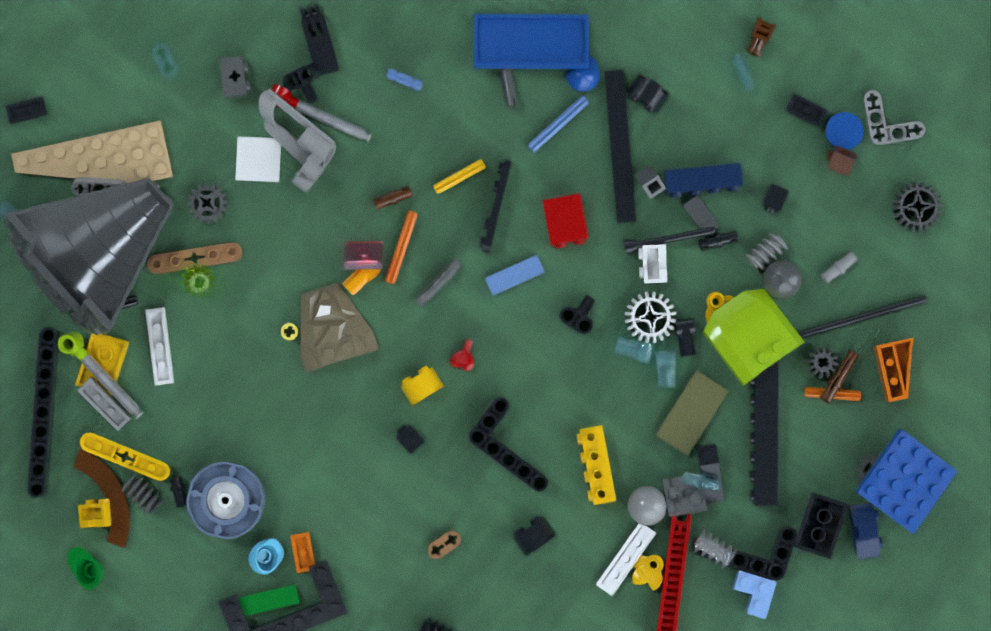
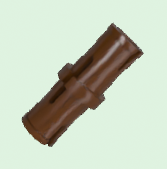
[373,185,413,210]

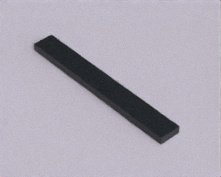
[604,69,636,223]

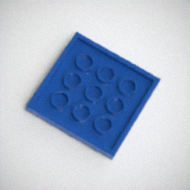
[855,428,958,534]

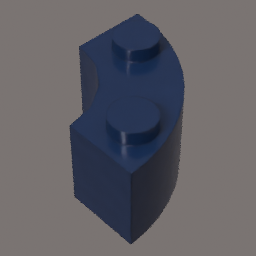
[849,503,883,560]

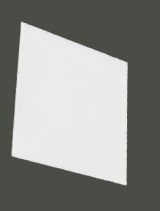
[235,137,281,182]

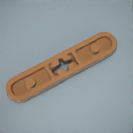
[147,242,243,274]

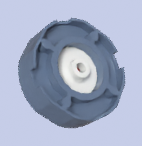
[186,461,266,539]

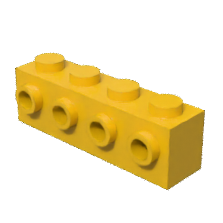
[576,425,616,505]

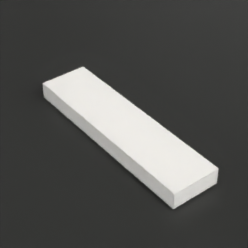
[145,307,175,386]
[596,524,656,596]

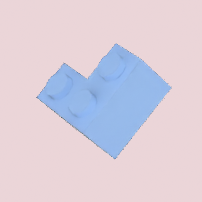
[732,569,777,619]

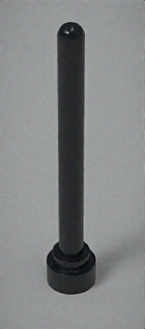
[624,227,716,255]

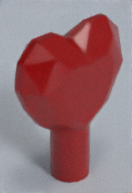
[449,339,474,372]

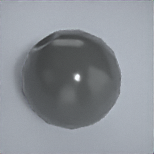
[762,260,802,299]

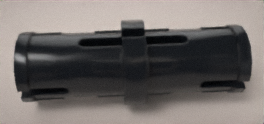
[698,230,738,251]

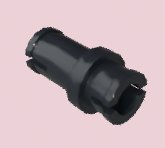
[169,477,187,508]

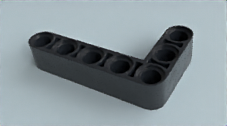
[469,397,548,492]
[693,526,797,581]

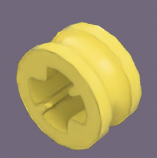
[281,323,298,340]

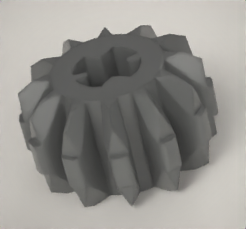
[806,346,839,379]

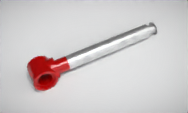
[271,84,372,143]

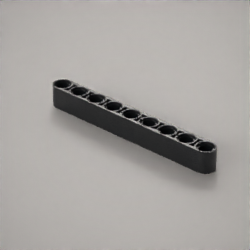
[27,327,60,498]

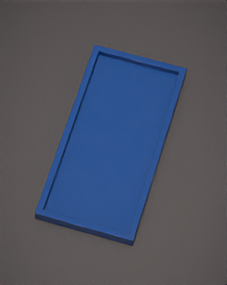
[474,14,589,69]

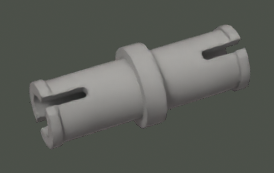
[821,251,858,284]

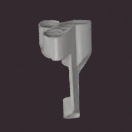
[259,89,336,193]

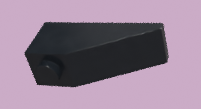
[695,444,724,504]

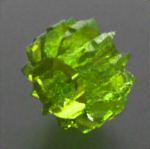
[182,264,215,297]

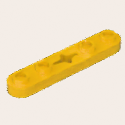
[80,433,171,481]

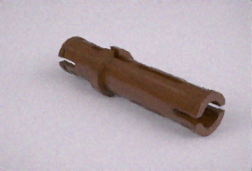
[820,350,859,404]

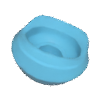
[248,538,284,575]

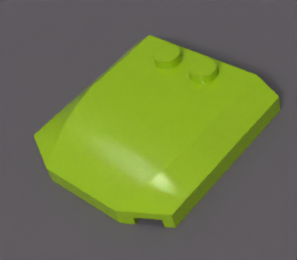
[702,289,804,386]

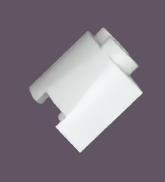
[638,244,667,283]

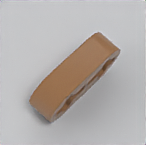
[428,531,461,559]

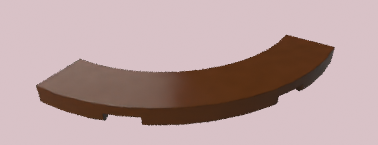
[73,449,130,548]

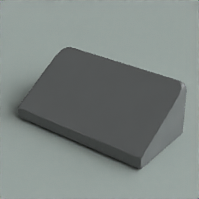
[682,195,720,237]

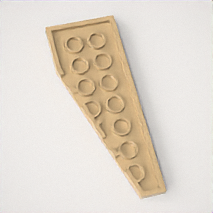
[11,121,174,183]

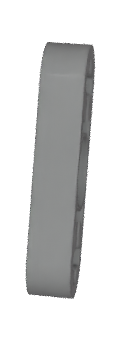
[72,177,127,196]

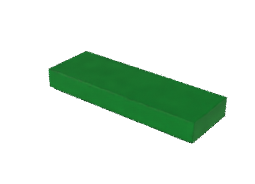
[239,584,300,616]

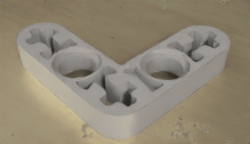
[863,90,925,146]

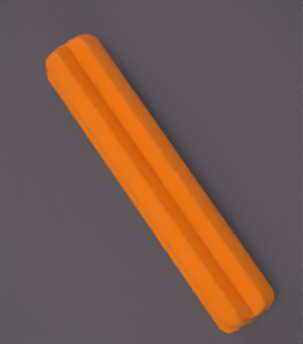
[804,387,861,401]

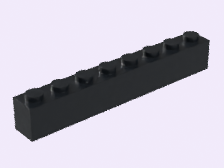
[749,360,779,506]

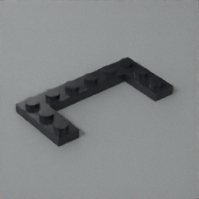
[218,559,348,631]

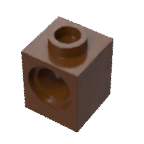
[825,145,857,176]

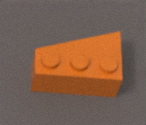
[873,337,914,403]

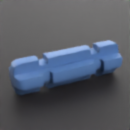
[386,68,423,91]

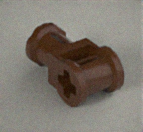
[745,17,776,58]

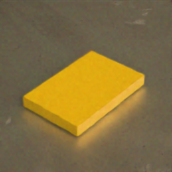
[75,333,130,396]

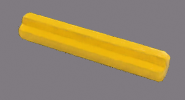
[433,159,486,194]

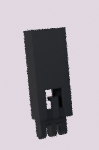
[300,3,340,76]

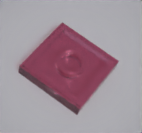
[343,241,383,270]

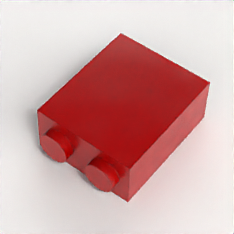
[542,193,589,249]

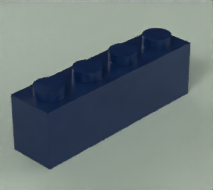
[663,163,743,198]

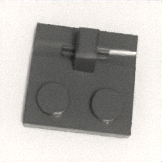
[662,474,707,517]

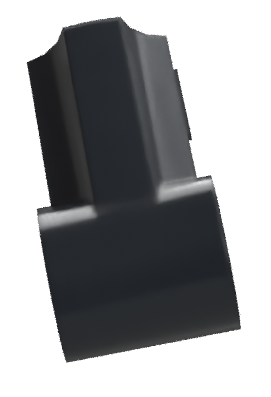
[674,318,697,357]

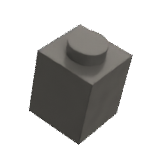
[634,165,666,199]

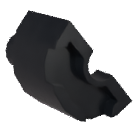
[626,74,670,114]
[513,515,557,557]

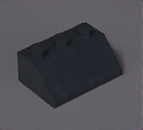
[794,492,849,560]

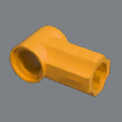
[342,257,381,296]

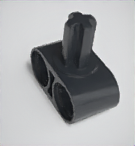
[282,62,321,104]
[559,295,595,335]

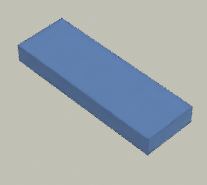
[485,255,545,296]

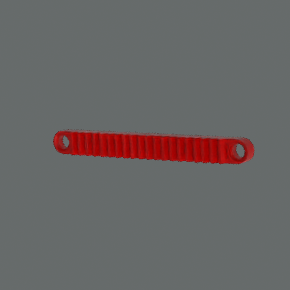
[656,514,692,631]

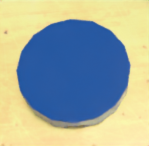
[825,112,864,150]

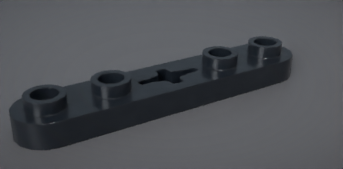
[479,159,512,253]

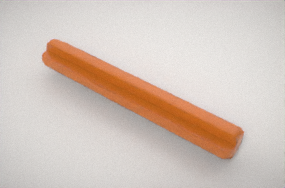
[385,211,418,284]

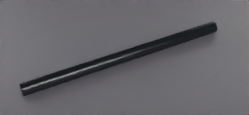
[797,295,927,339]

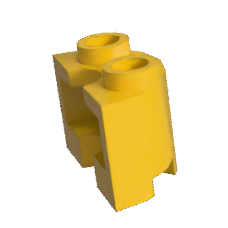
[400,365,444,406]
[78,498,112,528]

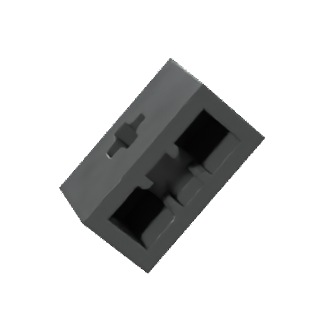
[219,56,251,99]

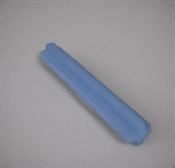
[528,96,589,152]

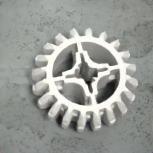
[625,292,676,343]

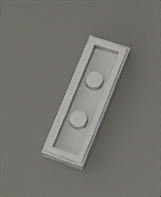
[77,376,132,431]

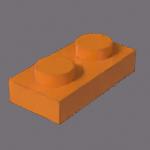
[290,532,315,573]

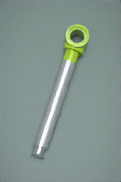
[58,331,144,419]

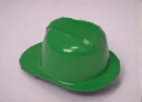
[67,546,104,590]

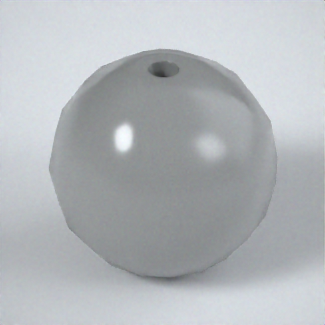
[627,486,667,526]

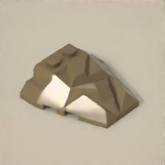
[300,282,379,373]

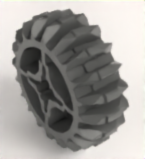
[891,181,944,233]

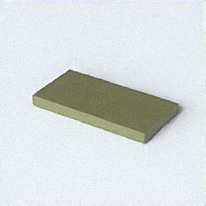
[655,370,729,456]

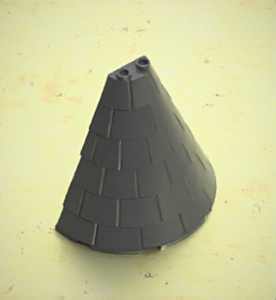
[4,178,174,335]

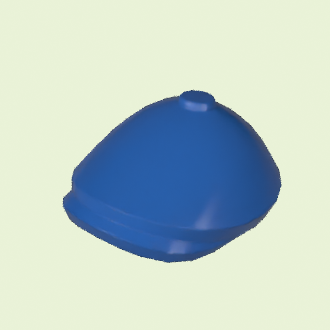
[566,56,600,92]

